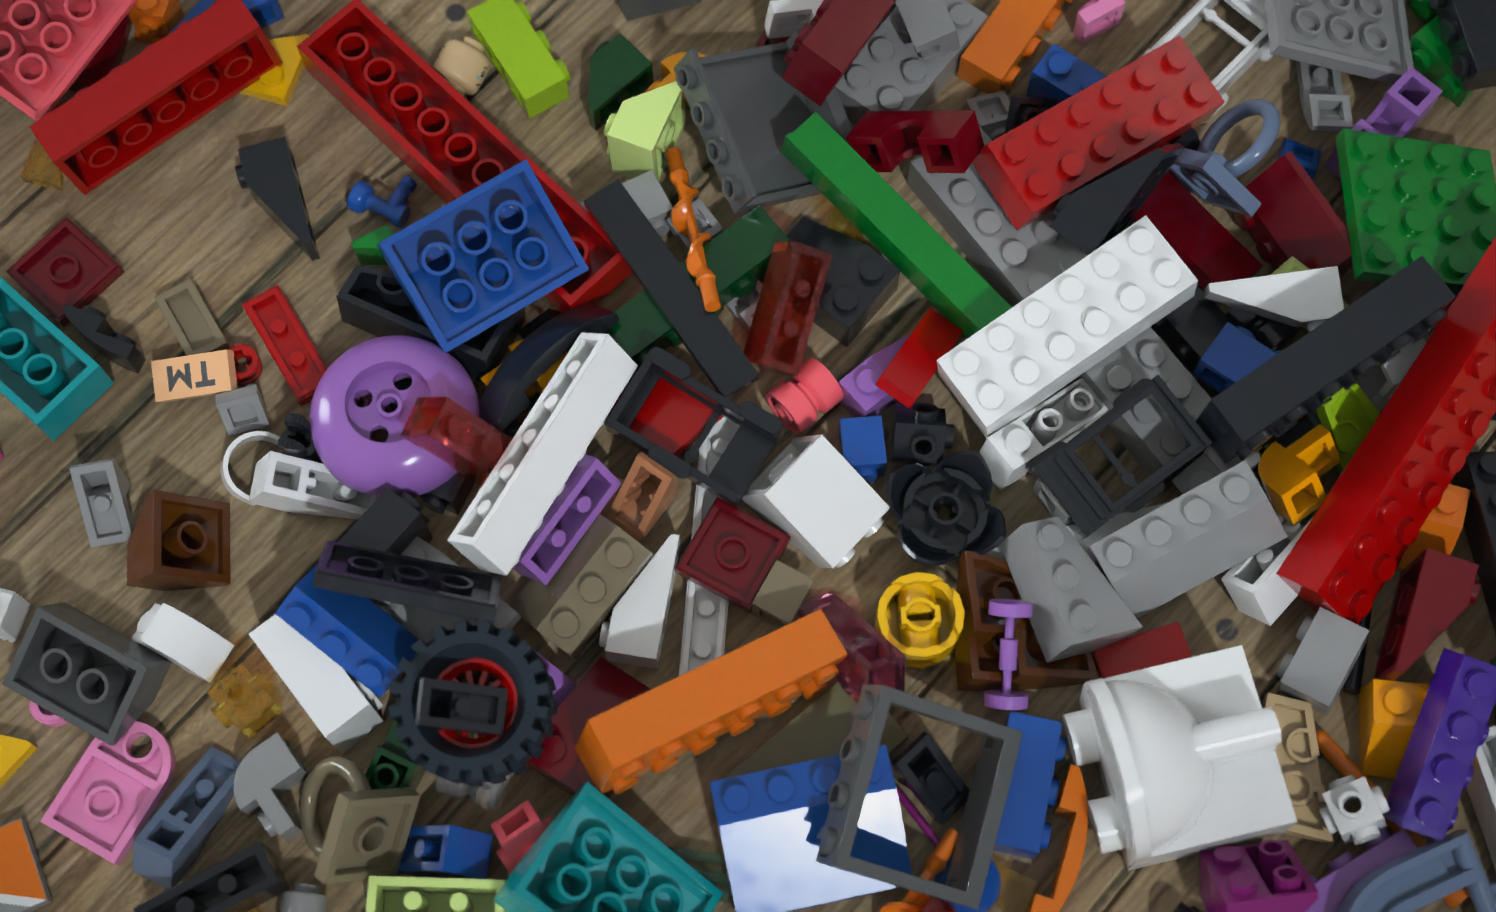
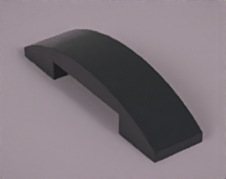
[479,303,620,432]

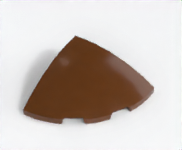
[955,551,1098,691]

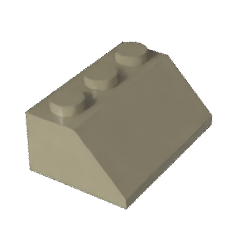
[510,513,654,660]

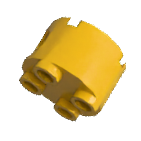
[874,572,965,669]

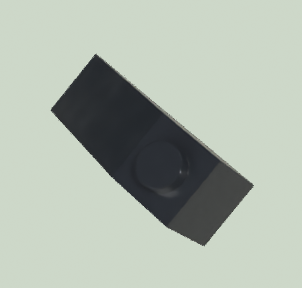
[235,137,320,260]

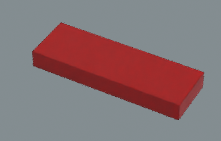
[242,285,327,407]
[875,308,963,409]

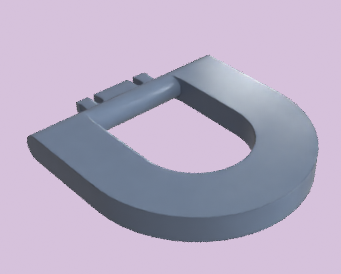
[1338,829,1496,912]

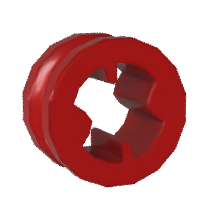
[228,344,263,386]

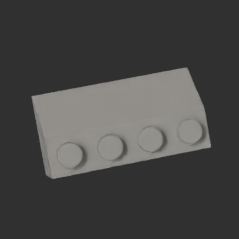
[1090,460,1288,618]

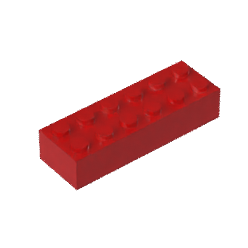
[29,0,283,195]
[972,35,1225,231]

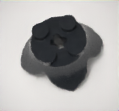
[887,451,1006,566]

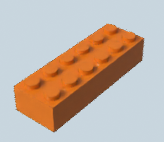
[575,609,848,794]

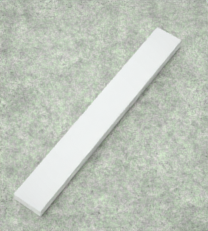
[679,417,740,739]

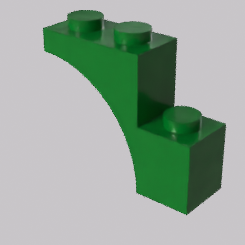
[1406,0,1475,108]

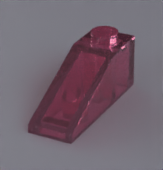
[798,591,906,703]

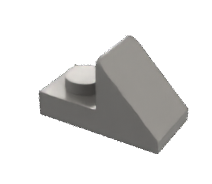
[69,458,134,548]

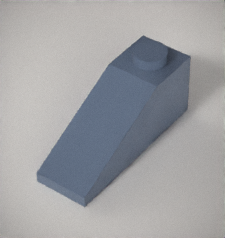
[133,746,241,890]

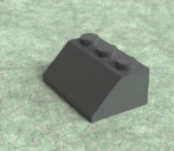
[2,602,172,746]

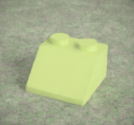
[604,81,686,182]

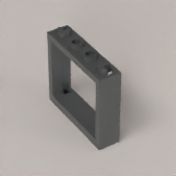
[815,684,1023,910]

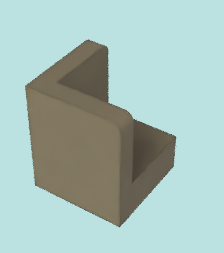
[752,560,813,629]

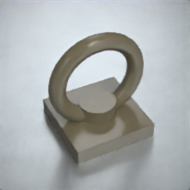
[299,756,421,884]

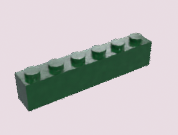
[567,205,792,372]

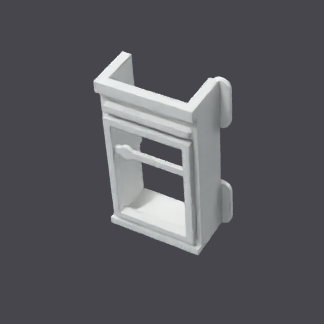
[1144,0,1274,124]

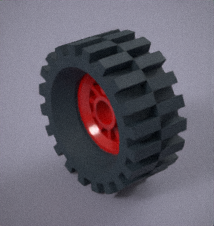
[389,620,558,786]

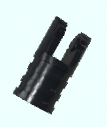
[277,412,323,464]

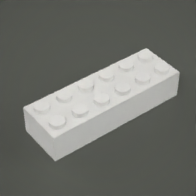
[936,215,1198,439]

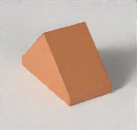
[606,452,678,543]

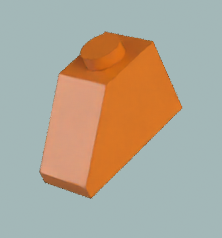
[1396,484,1471,571]

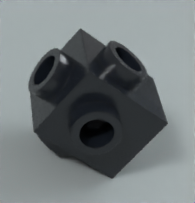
[892,403,954,466]

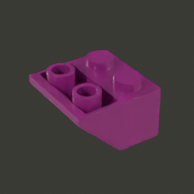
[1199,839,1318,912]

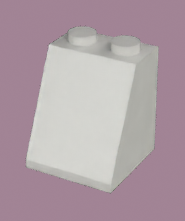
[742,434,890,568]

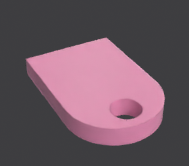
[40,721,176,866]

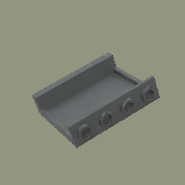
[673,29,853,214]

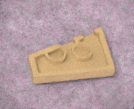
[1262,692,1333,844]

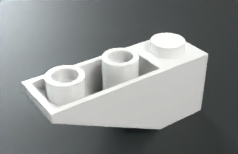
[979,378,1108,491]

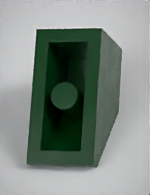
[588,33,654,130]

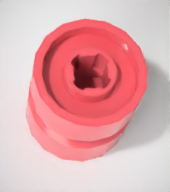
[765,357,844,435]

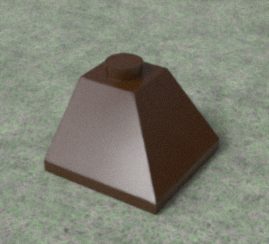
[127,490,231,591]

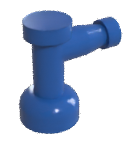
[347,176,417,229]

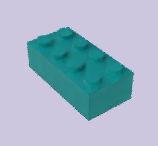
[0,277,114,442]

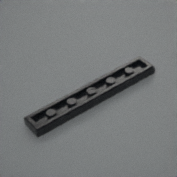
[584,179,759,399]

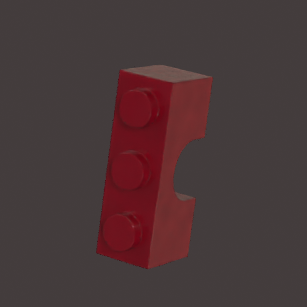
[846,110,985,174]

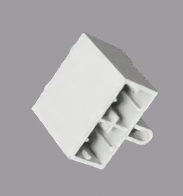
[1062,645,1297,871]

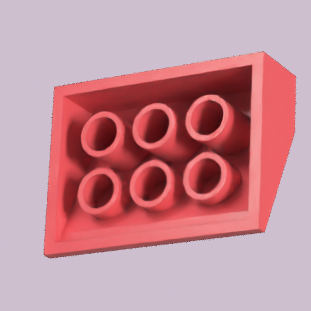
[0,0,138,122]

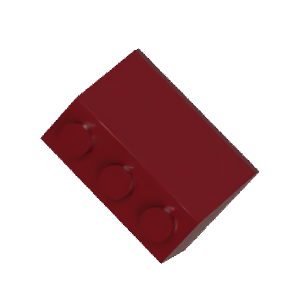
[1233,151,1353,281]

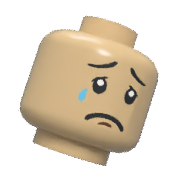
[433,37,491,97]

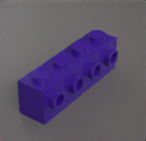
[1383,648,1496,841]

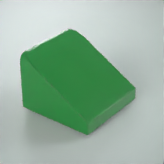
[351,225,393,265]

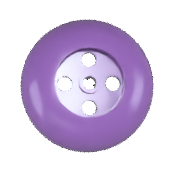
[310,335,480,498]

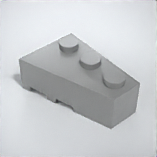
[1000,516,1143,663]

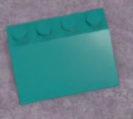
[493,782,724,912]

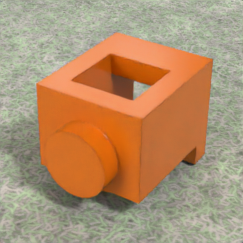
[128,0,185,44]

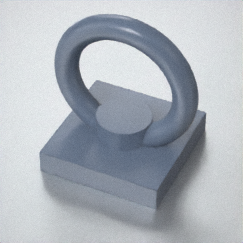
[1163,99,1280,217]

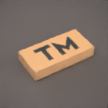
[151,349,238,403]

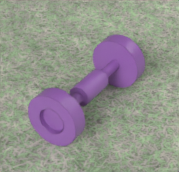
[984,599,1033,710]

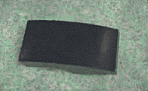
[1004,95,1057,134]
[63,304,145,374]

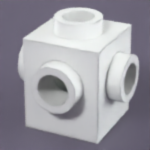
[1319,775,1390,845]

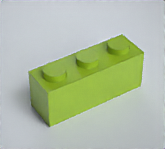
[466,0,571,119]

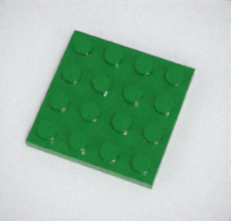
[1335,128,1496,294]

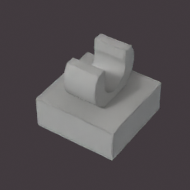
[215,383,270,436]

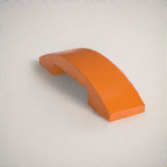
[1026,764,1088,912]

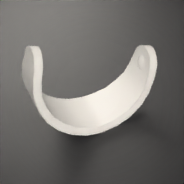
[220,431,280,506]

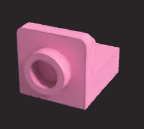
[1073,0,1126,45]

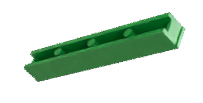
[780,112,1012,338]

